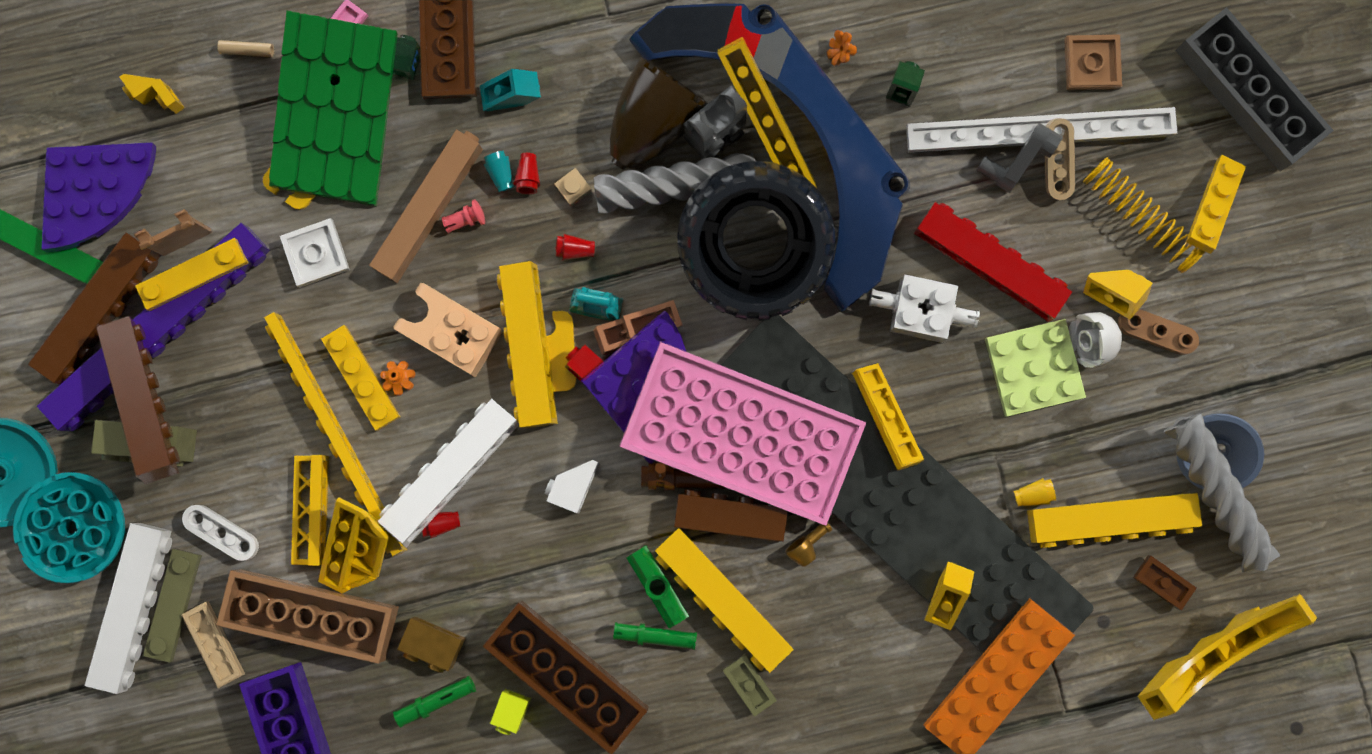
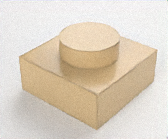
[554,168,592,206]

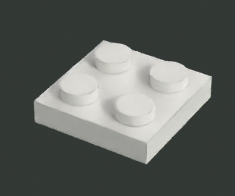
[280,218,350,288]

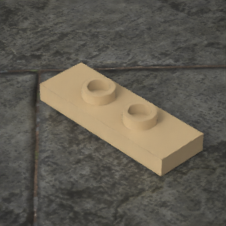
[181,601,245,688]

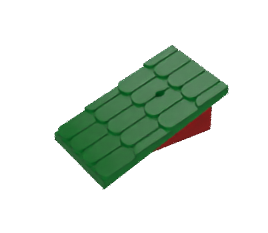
[269,10,398,207]

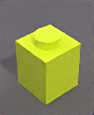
[490,689,531,735]

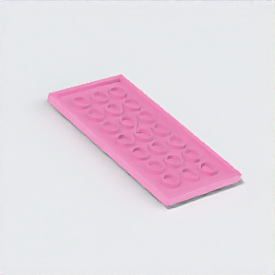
[620,342,866,525]

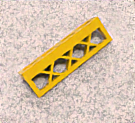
[291,455,329,566]

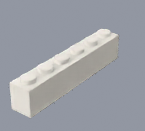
[377,399,518,548]
[85,523,172,694]

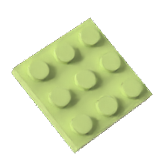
[985,319,1086,417]

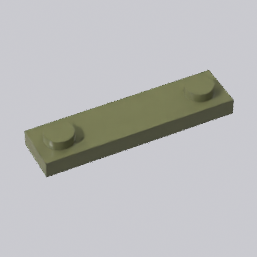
[143,548,202,663]

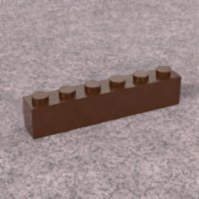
[28,232,161,385]
[97,316,180,484]

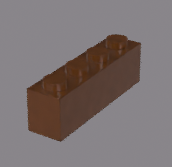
[674,489,788,542]

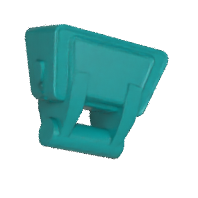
[569,287,623,321]

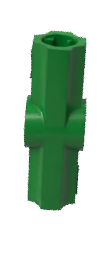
[626,545,689,629]

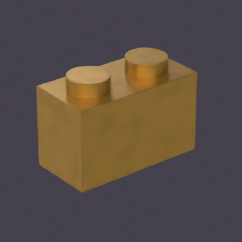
[397,617,465,673]

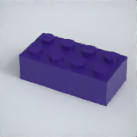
[239,662,331,754]

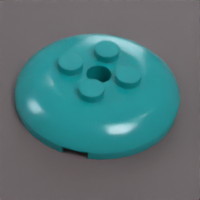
[13,472,125,583]

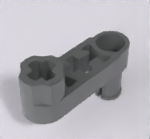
[976,123,1063,193]

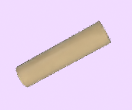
[218,40,274,57]

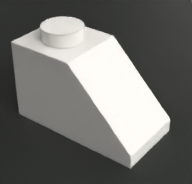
[545,460,599,513]

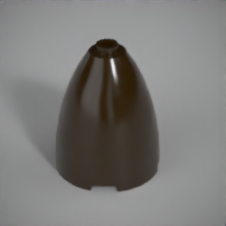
[610,57,708,170]

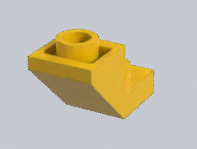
[120,74,185,114]

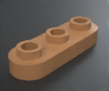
[1118,309,1199,355]

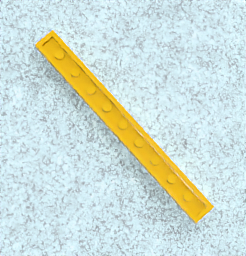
[264,312,407,556]

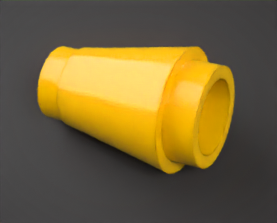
[1014,478,1057,507]

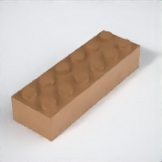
[217,569,399,664]

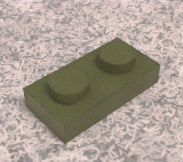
[722,654,777,717]

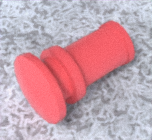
[442,199,485,233]

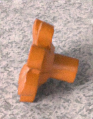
[827,30,857,66]
[380,361,416,396]

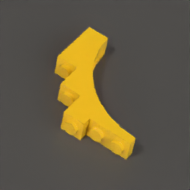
[1137,594,1317,720]

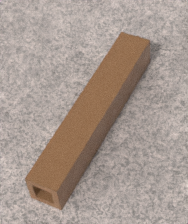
[369,129,483,283]

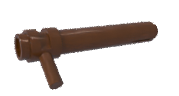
[641,463,729,491]

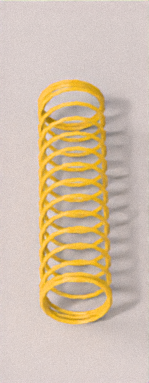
[1083,157,1205,273]

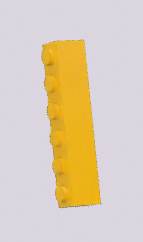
[718,37,817,188]
[497,261,558,428]
[1027,493,1202,548]
[655,528,794,673]

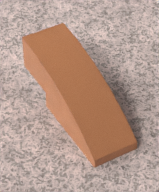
[593,300,682,356]

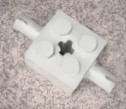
[869,275,980,343]

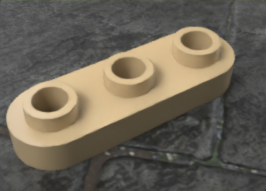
[1045,118,1075,200]

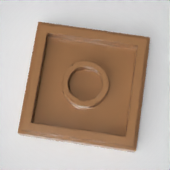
[1065,35,1122,90]

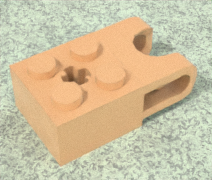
[394,283,503,377]

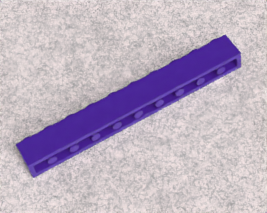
[37,223,270,432]

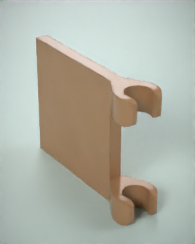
[134,209,212,256]

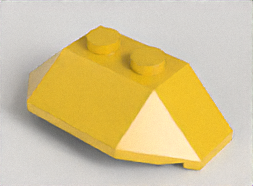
[318,498,389,593]

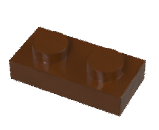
[1133,555,1197,611]

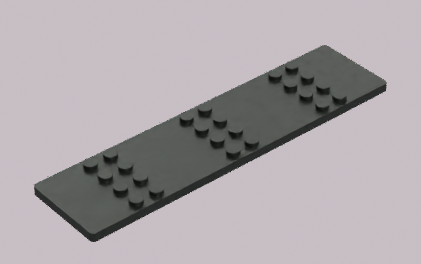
[721,315,1094,653]

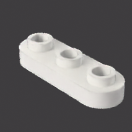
[182,505,259,561]

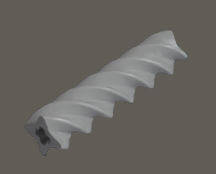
[594,152,756,213]
[1163,413,1280,573]

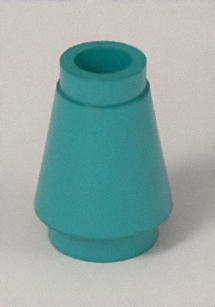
[483,151,514,192]

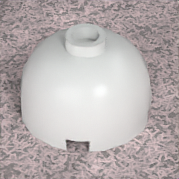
[1069,312,1122,368]

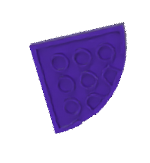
[42,142,156,253]
[581,311,686,463]

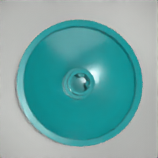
[0,418,58,527]

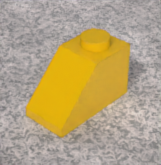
[1083,270,1153,320]
[925,561,974,630]

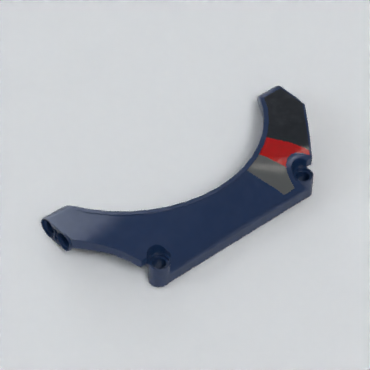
[629,3,910,312]

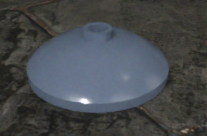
[1176,414,1264,489]

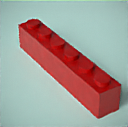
[914,202,1072,322]

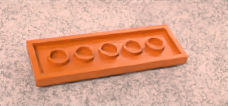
[923,598,1075,754]

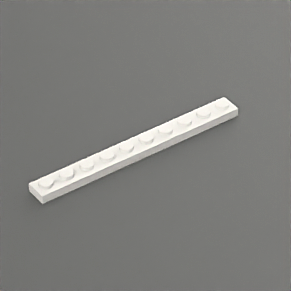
[906,107,1177,153]

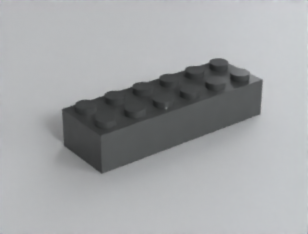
[1175,7,1334,171]

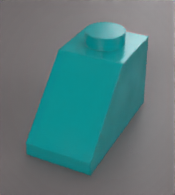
[480,69,541,111]

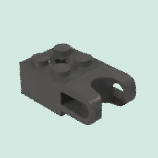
[683,86,747,159]

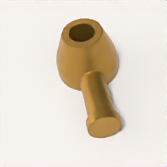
[785,523,832,567]

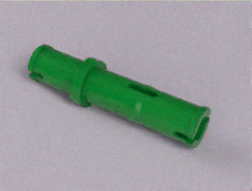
[613,622,697,650]
[393,676,476,728]

